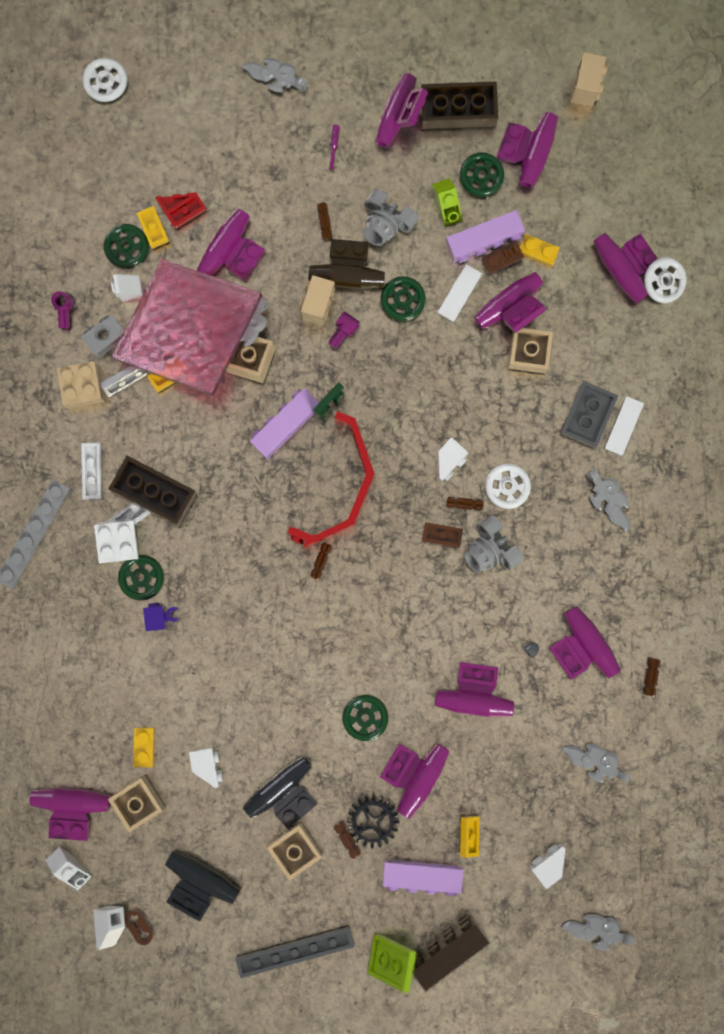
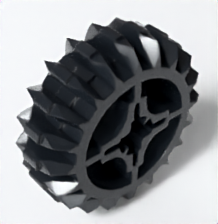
[347,794,400,848]

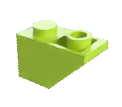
[432,178,463,227]

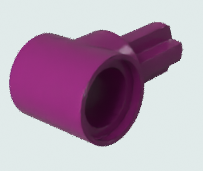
[51,291,74,328]
[328,311,360,349]

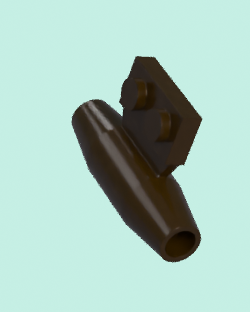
[308,239,385,289]

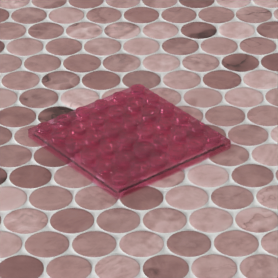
[111,259,263,397]

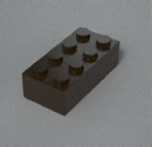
[421,81,499,129]
[108,456,197,528]
[413,916,490,992]

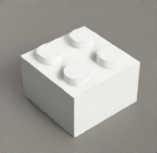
[94,518,139,563]

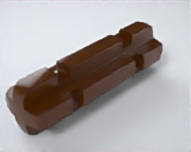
[317,202,332,240]
[446,496,484,510]
[310,543,332,580]
[644,658,661,696]
[334,821,361,859]

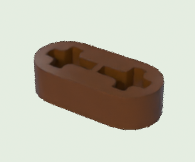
[124,909,154,945]

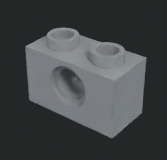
[81,315,128,358]

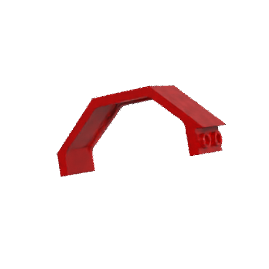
[287,411,375,550]

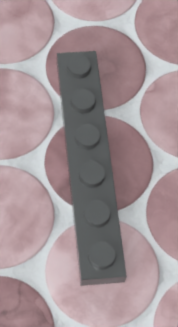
[235,927,354,979]

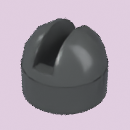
[522,642,539,658]

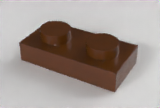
[422,522,463,548]

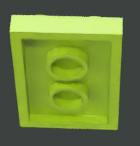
[367,934,416,993]

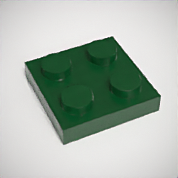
[312,382,345,421]

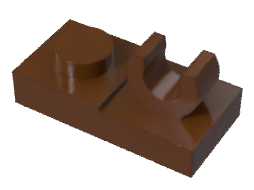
[482,240,525,275]

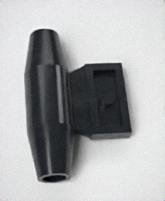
[243,756,317,829]
[165,851,240,922]

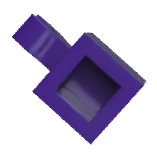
[143,603,179,631]

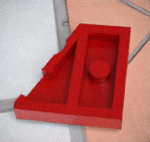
[155,192,207,229]

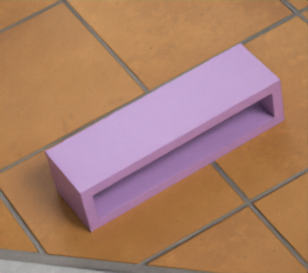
[445,210,525,263]
[250,388,319,459]
[383,859,463,896]

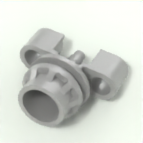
[363,189,419,246]
[464,515,524,573]

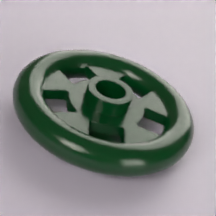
[460,152,504,197]
[103,224,148,268]
[380,276,426,321]
[118,555,164,601]
[342,695,388,741]

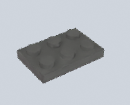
[560,381,619,449]

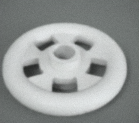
[83,58,127,102]
[644,257,687,303]
[485,463,531,509]

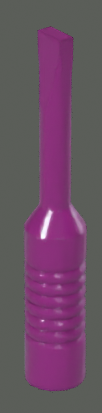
[329,124,340,170]

